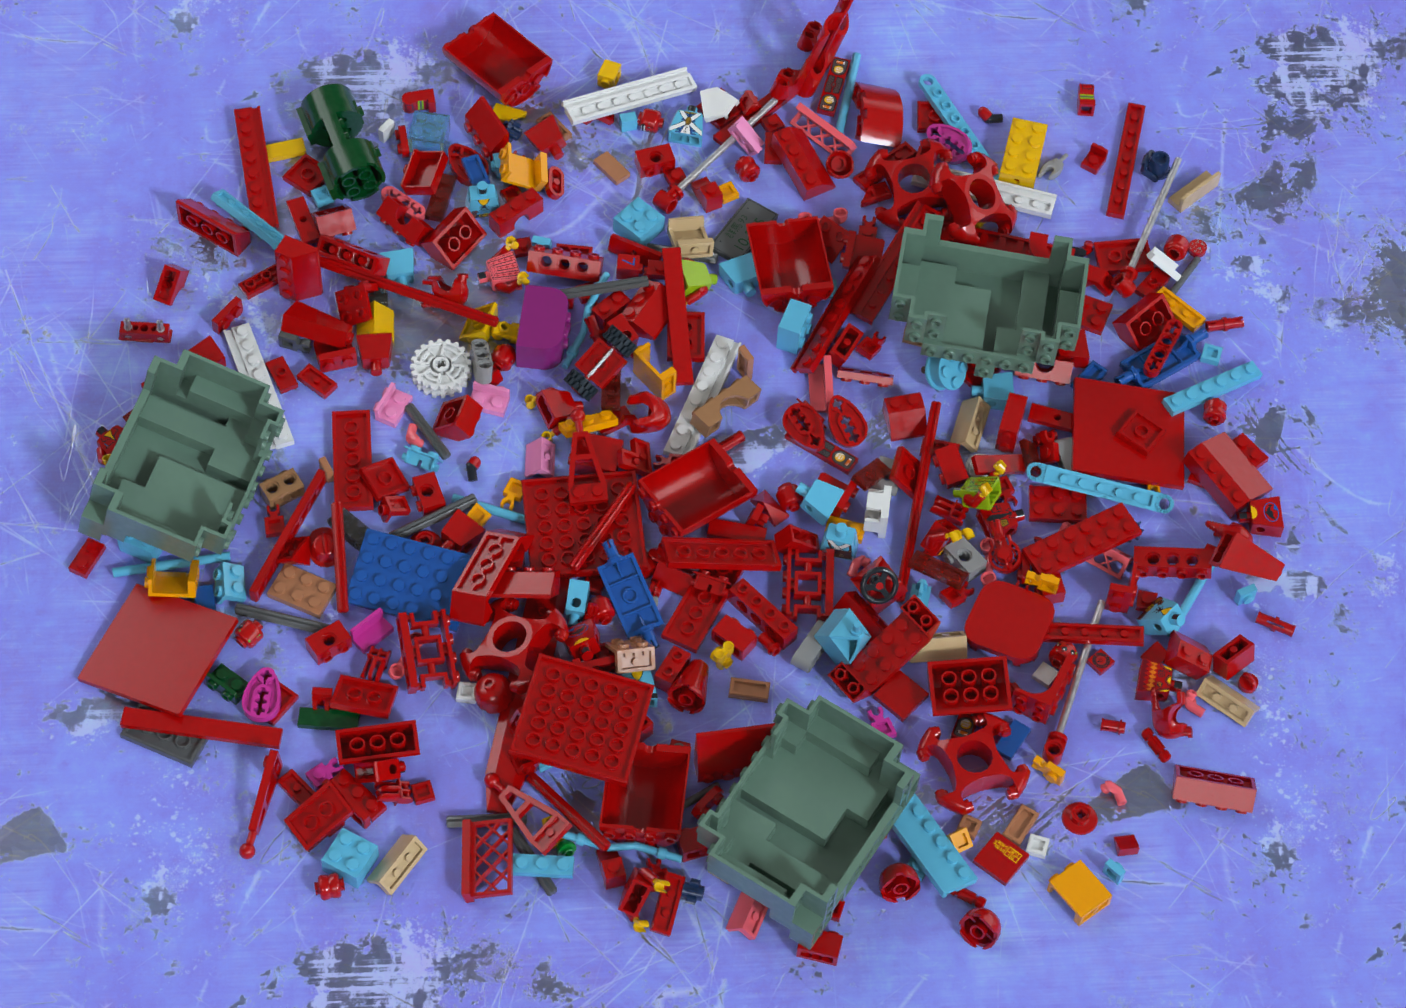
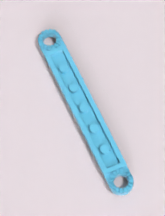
[918,74,1000,180]
[1025,462,1174,513]

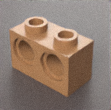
[259,468,305,511]

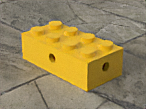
[998,117,1048,189]

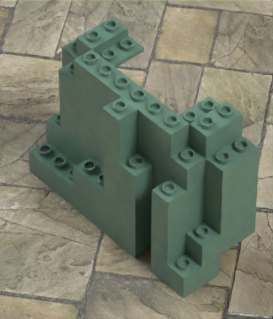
[888,213,1090,379]
[78,349,286,562]
[696,695,921,950]

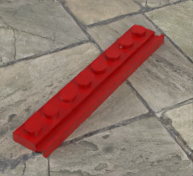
[234,106,279,228]
[850,200,941,325]
[790,255,881,373]

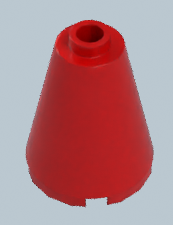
[667,659,709,714]

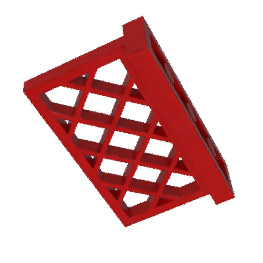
[461,818,513,903]

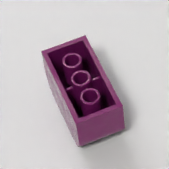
[516,285,571,370]

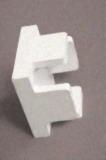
[863,485,892,539]

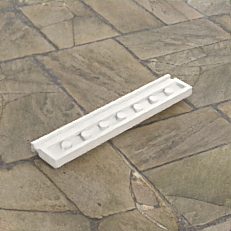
[561,67,697,126]
[911,164,1057,219]
[223,323,295,450]
[663,334,742,456]

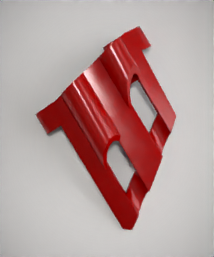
[769,0,853,100]

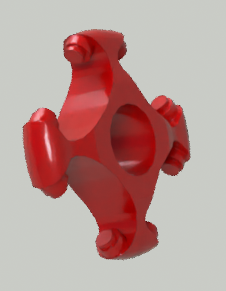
[864,138,953,231]
[929,152,1018,246]
[459,598,569,695]
[916,713,1030,815]

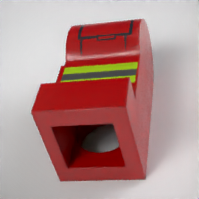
[1077,84,1096,116]
[402,88,436,113]

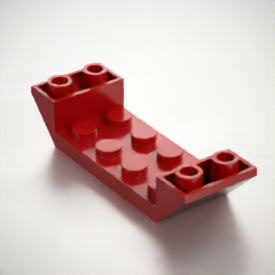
[450,529,535,627]
[828,594,941,703]

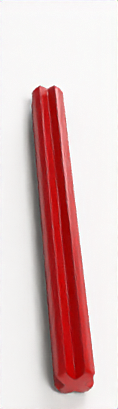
[569,481,636,571]
[331,502,349,613]
[526,773,611,851]

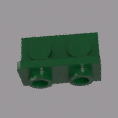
[205,663,248,705]

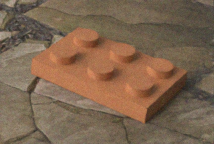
[267,564,336,619]

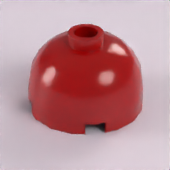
[474,673,515,714]
[879,863,920,903]
[959,907,1001,950]

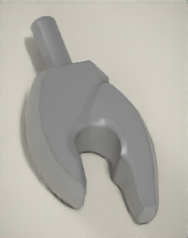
[1038,153,1068,180]

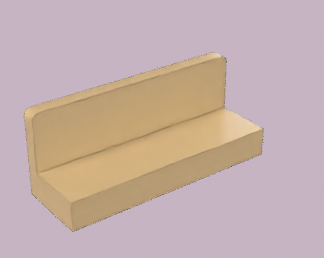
[1168,170,1221,213]
[950,396,991,453]
[909,631,967,663]
[1196,675,1260,727]
[366,834,428,895]

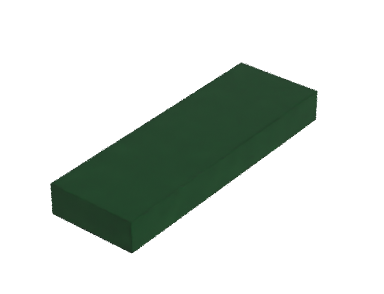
[297,707,360,731]

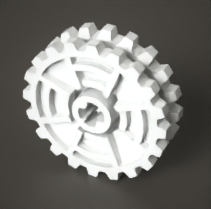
[410,339,472,399]

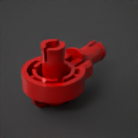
[988,519,1022,574]

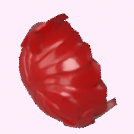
[825,150,854,179]

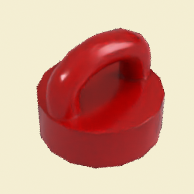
[1238,672,1259,693]

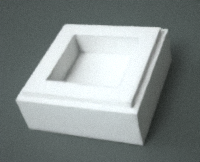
[378,118,395,143]
[1032,661,1059,689]
[456,681,476,704]
[1026,833,1050,859]

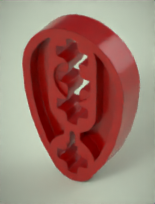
[448,143,489,186]
[827,395,868,448]
[783,403,825,452]

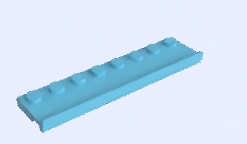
[892,794,978,898]

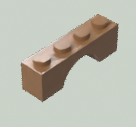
[690,375,762,438]

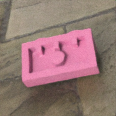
[470,381,510,418]
[373,382,413,428]

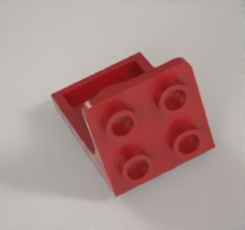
[1012,653,1076,725]

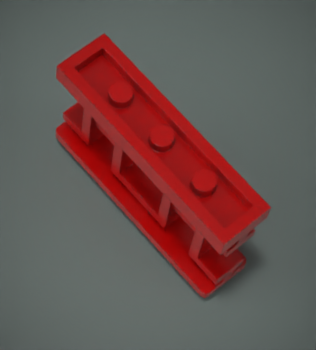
[781,547,834,622]
[396,609,460,694]

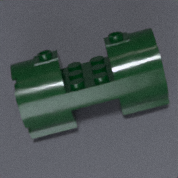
[296,84,386,201]

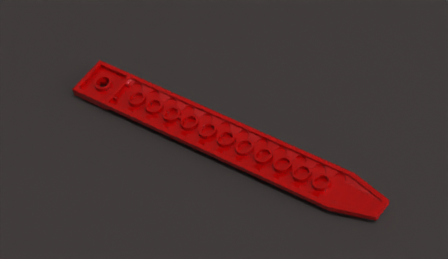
[485,578,572,814]

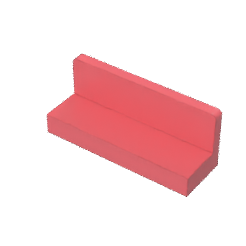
[808,355,834,413]
[726,892,768,940]

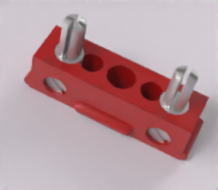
[119,318,173,343]

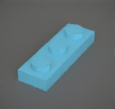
[513,853,575,879]

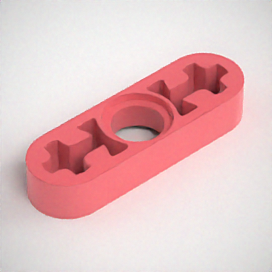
[381,186,426,220]

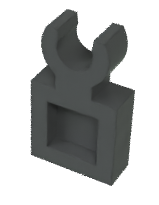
[278,331,312,353]

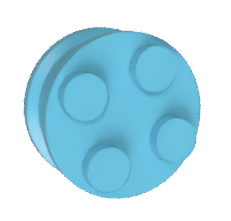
[921,356,968,390]

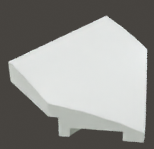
[700,87,740,123]
[1147,247,1181,281]

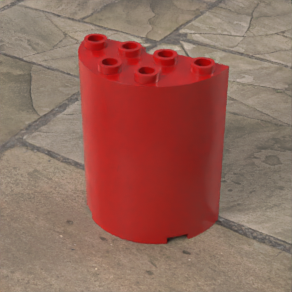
[442,12,553,107]
[746,216,834,313]
[637,438,758,537]
[599,742,691,848]

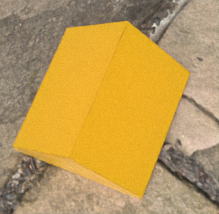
[357,300,394,343]
[458,302,498,344]

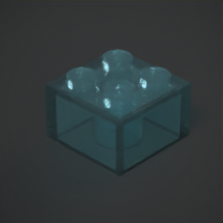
[408,110,450,152]

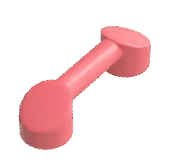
[798,207,848,225]
[980,537,997,586]
[388,632,423,680]

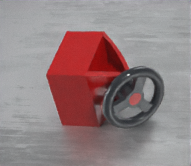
[850,556,908,614]

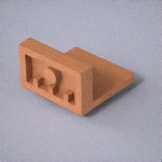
[605,636,656,674]

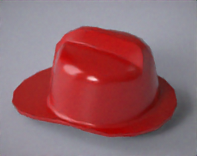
[310,527,334,567]

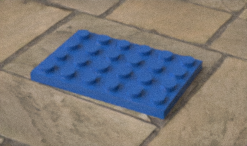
[348,528,472,632]

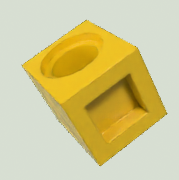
[597,59,621,89]

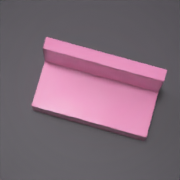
[728,116,764,156]
[525,437,555,478]

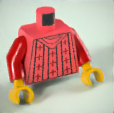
[477,236,529,294]

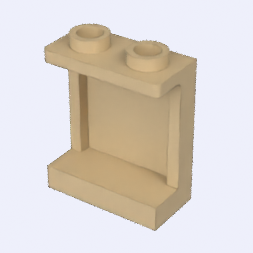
[667,215,714,259]

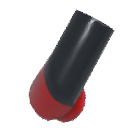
[978,106,1003,123]
[1072,241,1094,257]
[466,456,481,482]

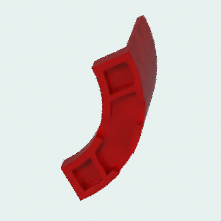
[852,82,903,148]

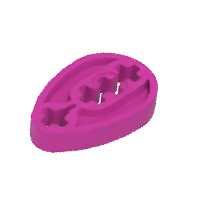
[926,124,972,165]
[242,667,281,723]

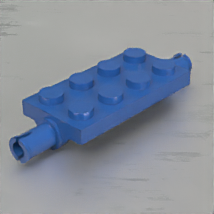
[1114,327,1209,388]
[597,539,664,649]

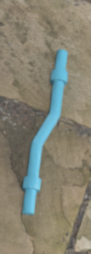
[561,272,610,369]
[562,832,683,863]

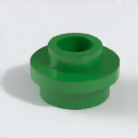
[556,840,576,856]

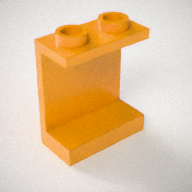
[499,142,548,192]
[633,342,677,400]
[144,558,199,598]
[1047,860,1112,926]

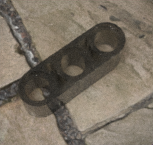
[327,508,370,552]

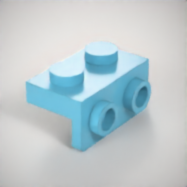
[213,562,246,605]

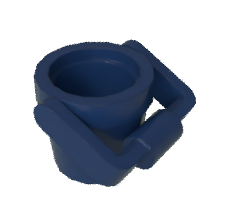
[1140,150,1170,182]

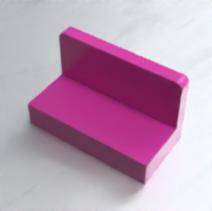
[350,608,394,654]

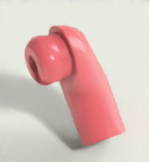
[406,423,424,448]
[846,555,871,577]
[1185,689,1206,718]
[1100,780,1127,806]

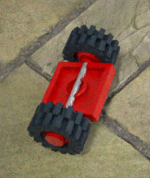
[563,325,637,402]

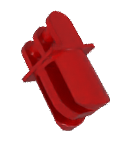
[929,495,969,526]
[360,645,391,682]
[374,778,413,806]

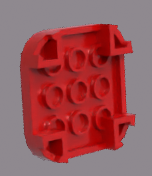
[964,581,1055,667]

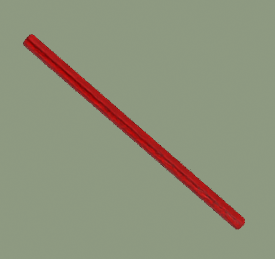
[319,255,499,327]
[896,401,941,603]

